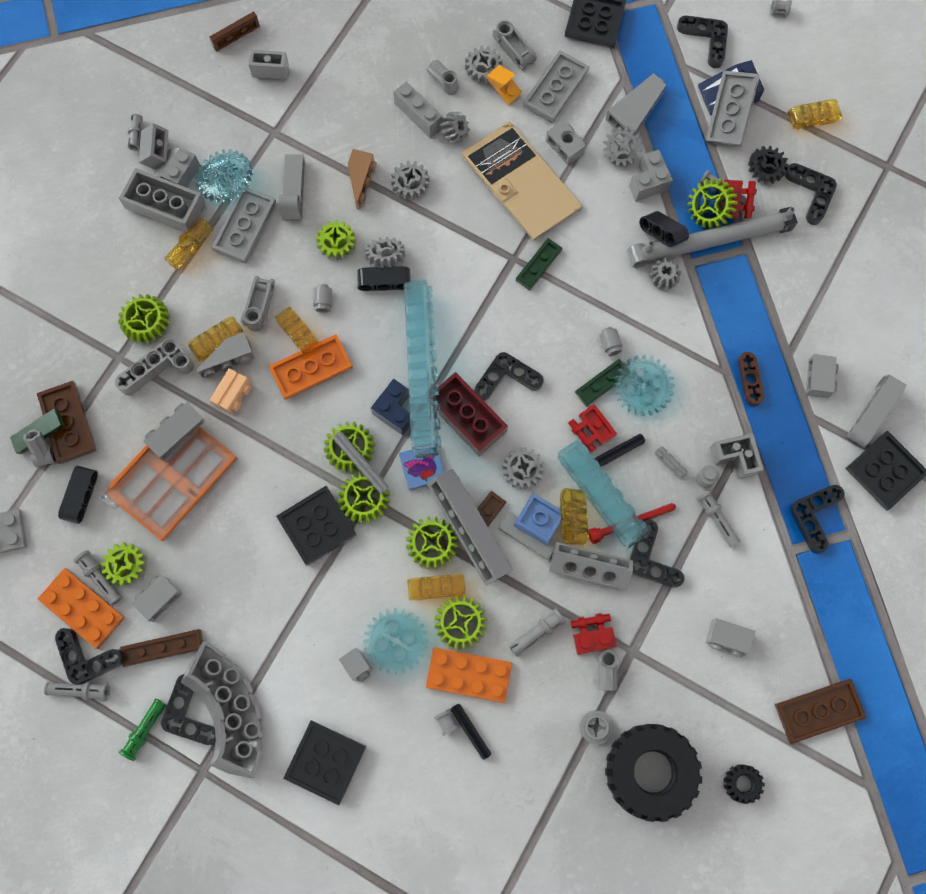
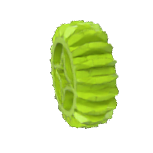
[687,178,738,229]
[118,294,170,344]
[323,421,375,473]
[338,472,391,524]
[406,516,458,569]
[434,595,488,650]

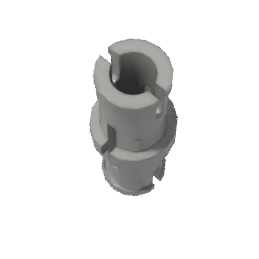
[128,114,143,151]

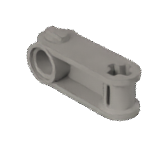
[492,20,537,70]
[241,276,275,331]

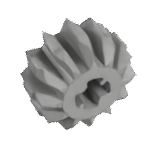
[440,111,470,143]
[649,258,681,290]

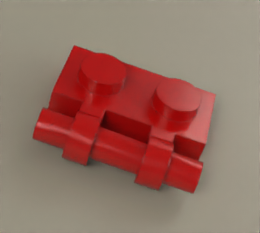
[721,180,757,219]
[568,404,617,453]
[570,613,617,655]

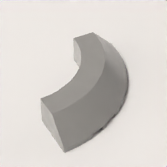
[180,640,263,778]

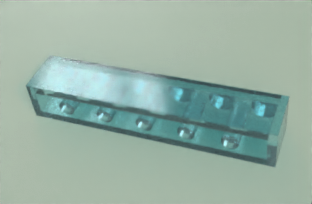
[557,440,648,550]

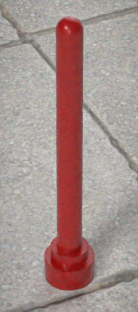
[587,503,676,545]

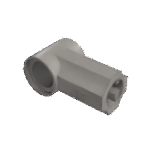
[427,60,458,94]
[23,429,56,467]
[597,650,619,691]

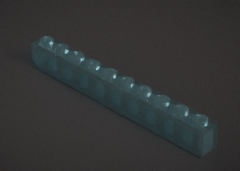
[404,279,442,458]

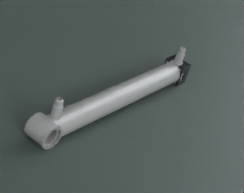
[627,206,798,268]

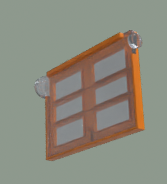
[100,427,237,542]

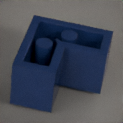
[371,378,414,436]

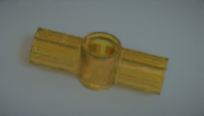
[164,218,213,269]

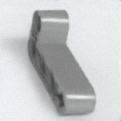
[279,154,305,220]
[115,339,194,395]
[847,374,906,447]

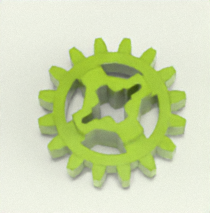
[316,220,356,260]
[101,542,146,586]

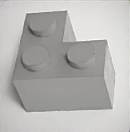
[629,150,673,201]
[710,433,764,479]

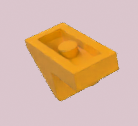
[486,65,522,105]

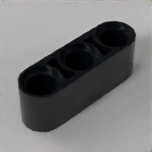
[639,211,689,247]
[357,266,411,291]
[58,466,98,524]

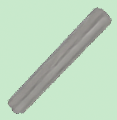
[333,432,389,494]

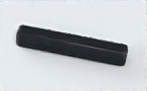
[593,434,645,468]
[451,704,491,760]

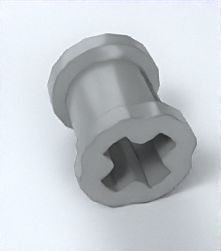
[770,0,792,16]
[434,709,459,736]

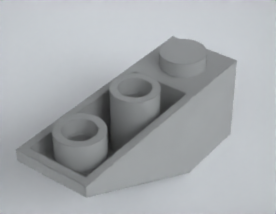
[197,332,255,378]

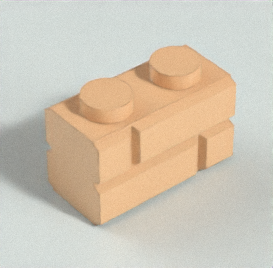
[209,369,251,415]

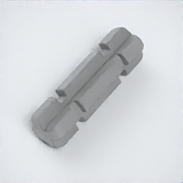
[655,446,687,479]

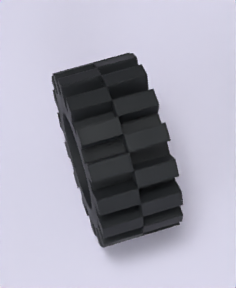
[723,764,765,804]

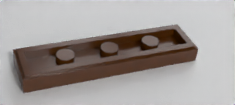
[120,629,203,667]

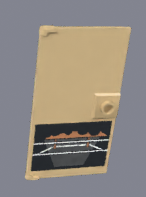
[461,121,583,240]

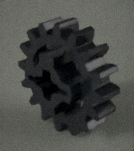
[748,146,789,184]

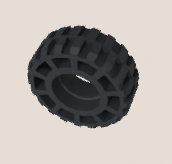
[605,724,702,822]

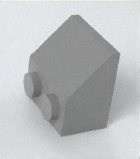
[153,147,201,188]

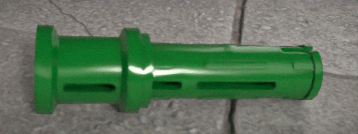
[118,698,166,761]

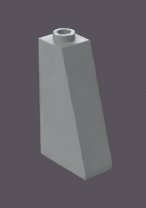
[606,73,666,143]

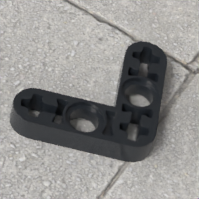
[677,15,728,68]
[785,163,837,225]
[475,352,544,401]
[790,485,845,554]
[629,520,685,588]
[55,628,125,684]
[161,674,216,745]

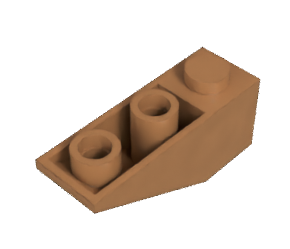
[348,149,377,210]

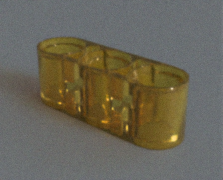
[788,99,842,130]
[275,306,319,353]
[188,317,244,361]
[560,488,588,545]
[407,574,466,600]

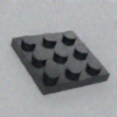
[564,0,626,48]
[845,430,926,511]
[276,486,357,566]
[283,720,367,805]

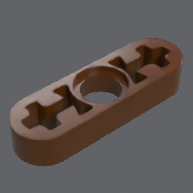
[738,352,764,406]

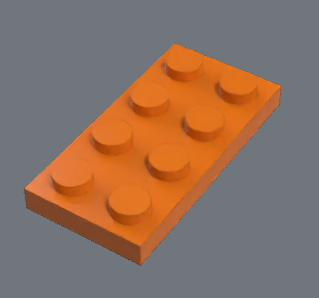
[268,334,353,400]
[38,568,125,649]
[426,647,512,703]

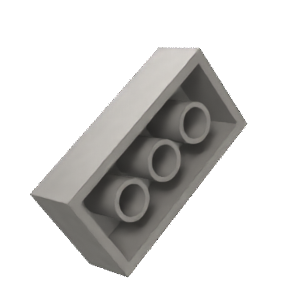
[119,168,206,234]

